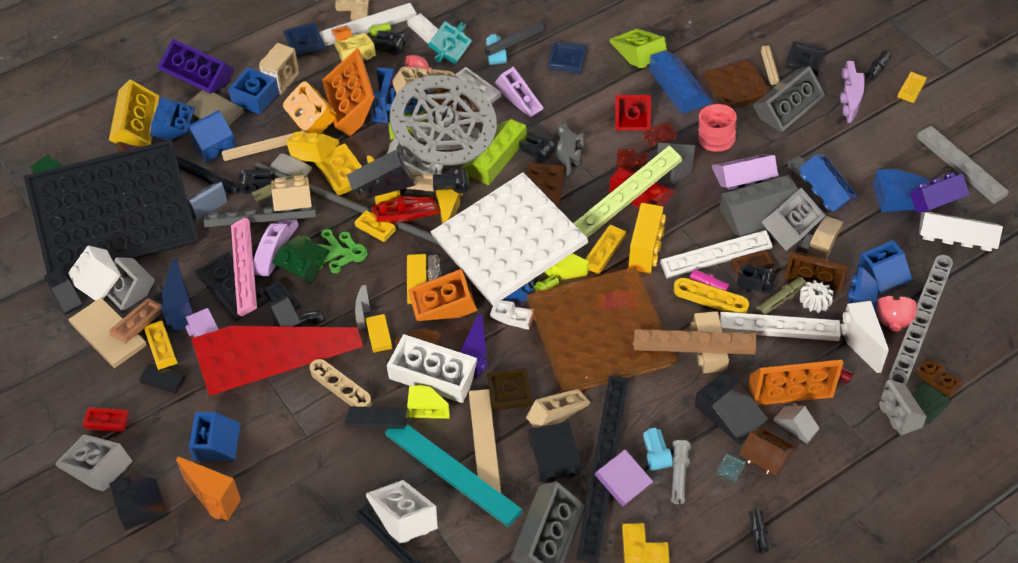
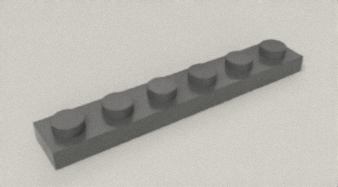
[204,205,317,227]

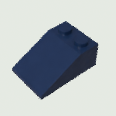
[160,259,193,332]

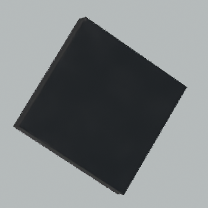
[785,42,826,76]

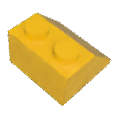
[286,132,339,162]

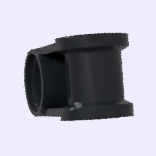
[737,264,776,294]

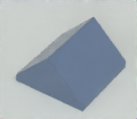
[187,182,227,220]

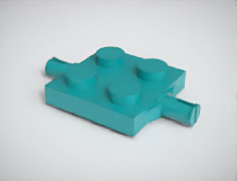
[427,21,472,64]

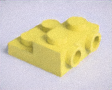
[334,33,376,61]

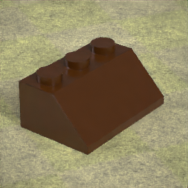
[784,250,849,293]

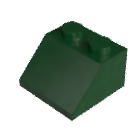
[272,235,329,284]

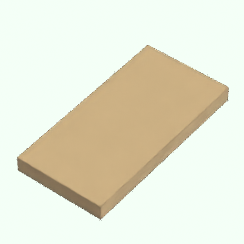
[68,298,147,368]

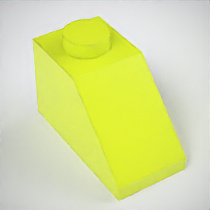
[544,253,589,280]
[407,385,450,419]

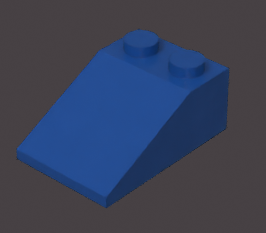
[873,169,929,212]

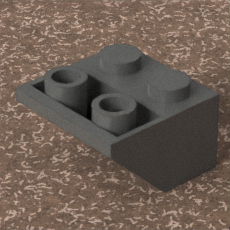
[657,143,695,185]

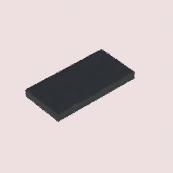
[195,252,269,322]

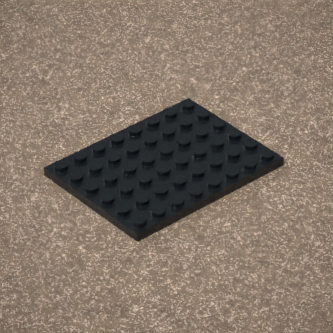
[24,140,199,277]

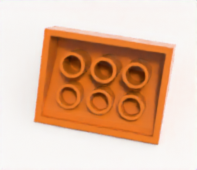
[322,48,374,136]
[748,360,843,405]

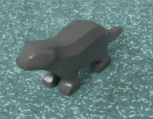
[556,121,584,176]

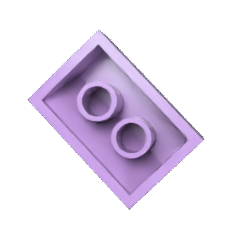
[712,154,778,190]

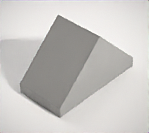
[773,406,819,444]

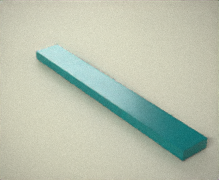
[385,424,523,528]

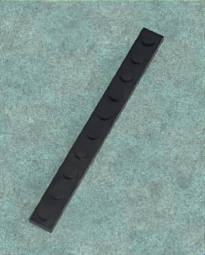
[576,375,629,563]

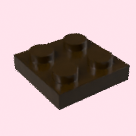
[487,368,533,411]

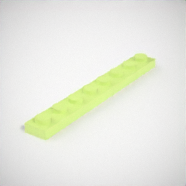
[573,146,682,238]

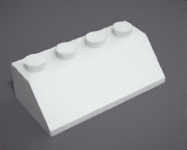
[919,211,1003,251]
[387,334,477,403]

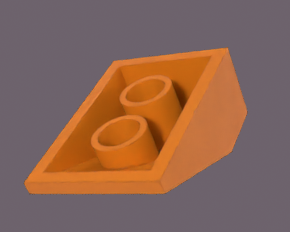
[408,269,477,321]
[176,457,241,521]

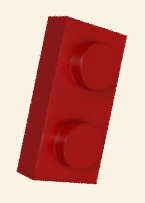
[82,407,130,432]

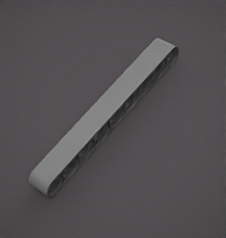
[888,255,953,386]

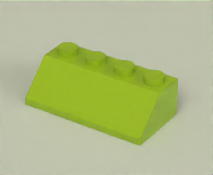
[459,119,526,185]

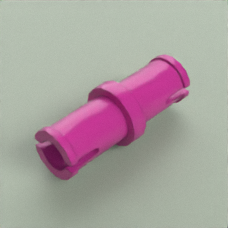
[690,268,730,291]

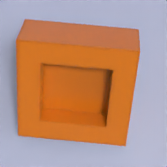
[331,25,352,41]

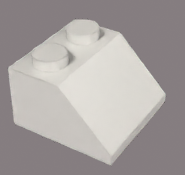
[68,246,121,301]

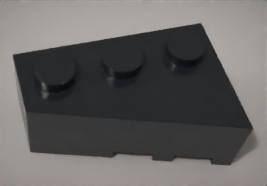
[347,150,415,201]

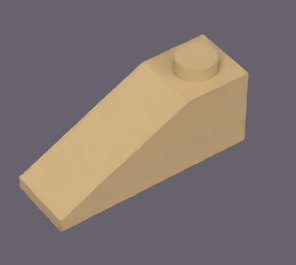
[808,216,843,259]
[526,389,591,428]

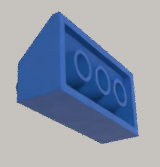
[649,50,712,114]

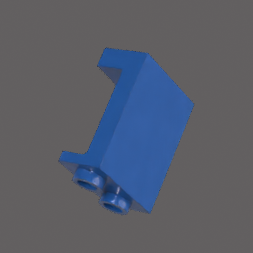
[370,67,395,123]

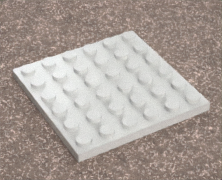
[431,173,588,305]

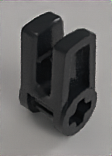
[372,31,407,55]
[519,132,556,162]
[239,170,273,194]

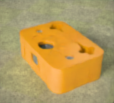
[283,82,337,134]

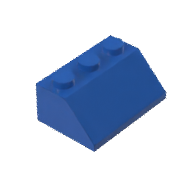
[799,154,858,212]

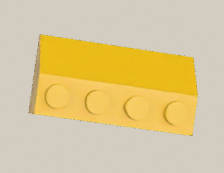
[109,80,159,147]

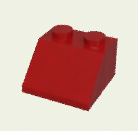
[615,95,651,130]

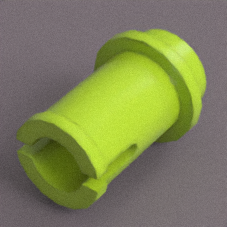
[369,22,391,38]
[534,274,559,296]

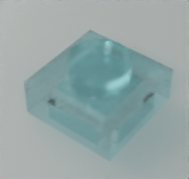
[717,454,746,483]

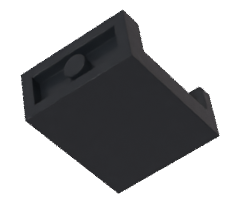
[528,422,581,482]

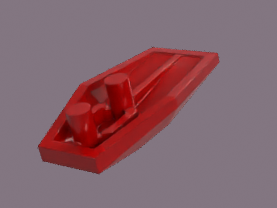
[371,196,440,223]

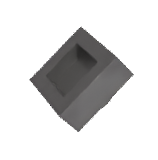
[797,234,813,254]

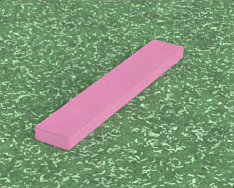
[231,217,257,316]

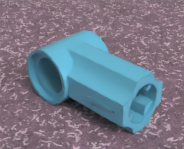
[486,34,507,65]
[643,428,673,471]

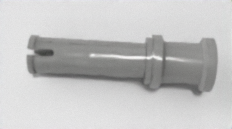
[671,440,691,504]

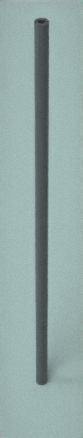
[254,162,440,245]

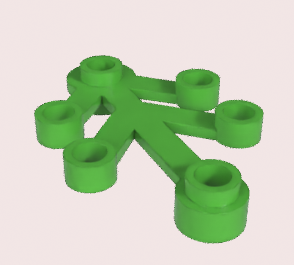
[302,229,368,273]

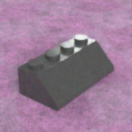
[753,66,825,132]
[511,482,585,563]

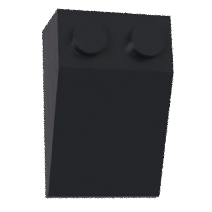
[695,370,768,445]

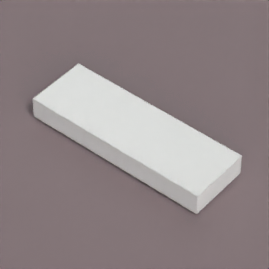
[455,67,501,103]

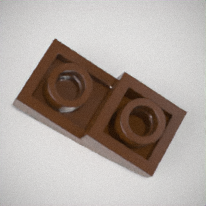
[915,358,962,398]

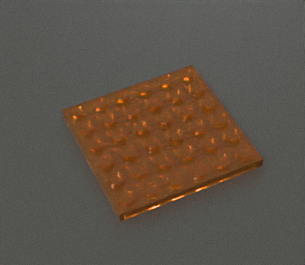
[526,267,677,393]

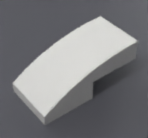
[490,300,534,330]

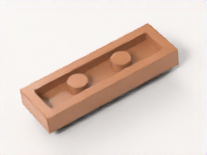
[110,298,163,344]

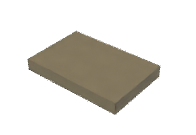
[186,90,244,126]

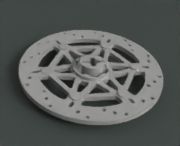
[390,75,497,165]

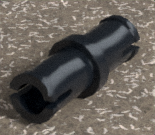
[865,51,891,81]
[749,509,769,554]

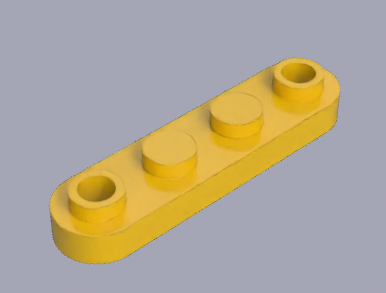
[673,278,749,314]

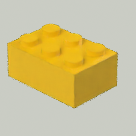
[629,203,666,273]

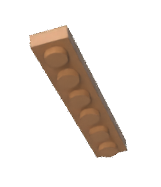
[634,329,756,354]

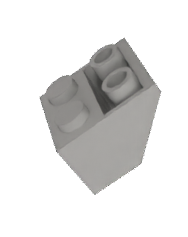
[879,380,926,436]

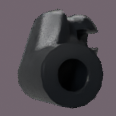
[298,310,325,326]

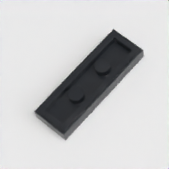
[345,406,409,429]

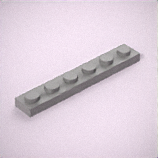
[917,126,1009,204]

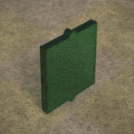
[912,382,952,425]

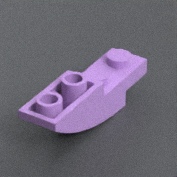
[840,61,864,123]
[253,219,299,276]

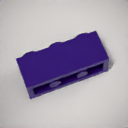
[910,172,970,213]

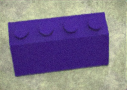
[157,39,234,94]

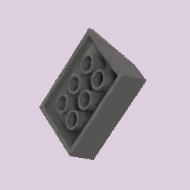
[720,175,798,240]

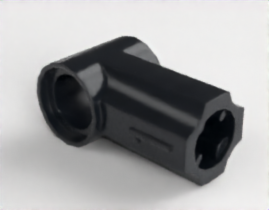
[433,169,469,193]

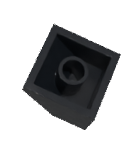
[109,476,167,530]

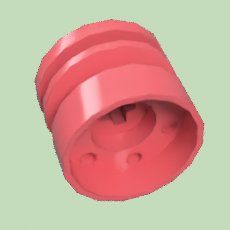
[698,104,737,152]

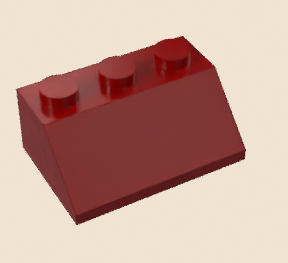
[609,167,675,208]

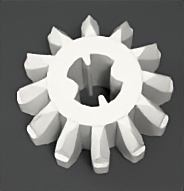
[800,280,833,313]

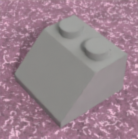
[107,257,155,311]

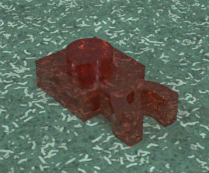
[643,122,677,147]
[616,149,648,168]

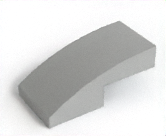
[270,153,312,178]
[355,285,370,329]

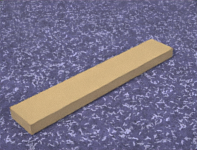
[469,389,501,493]

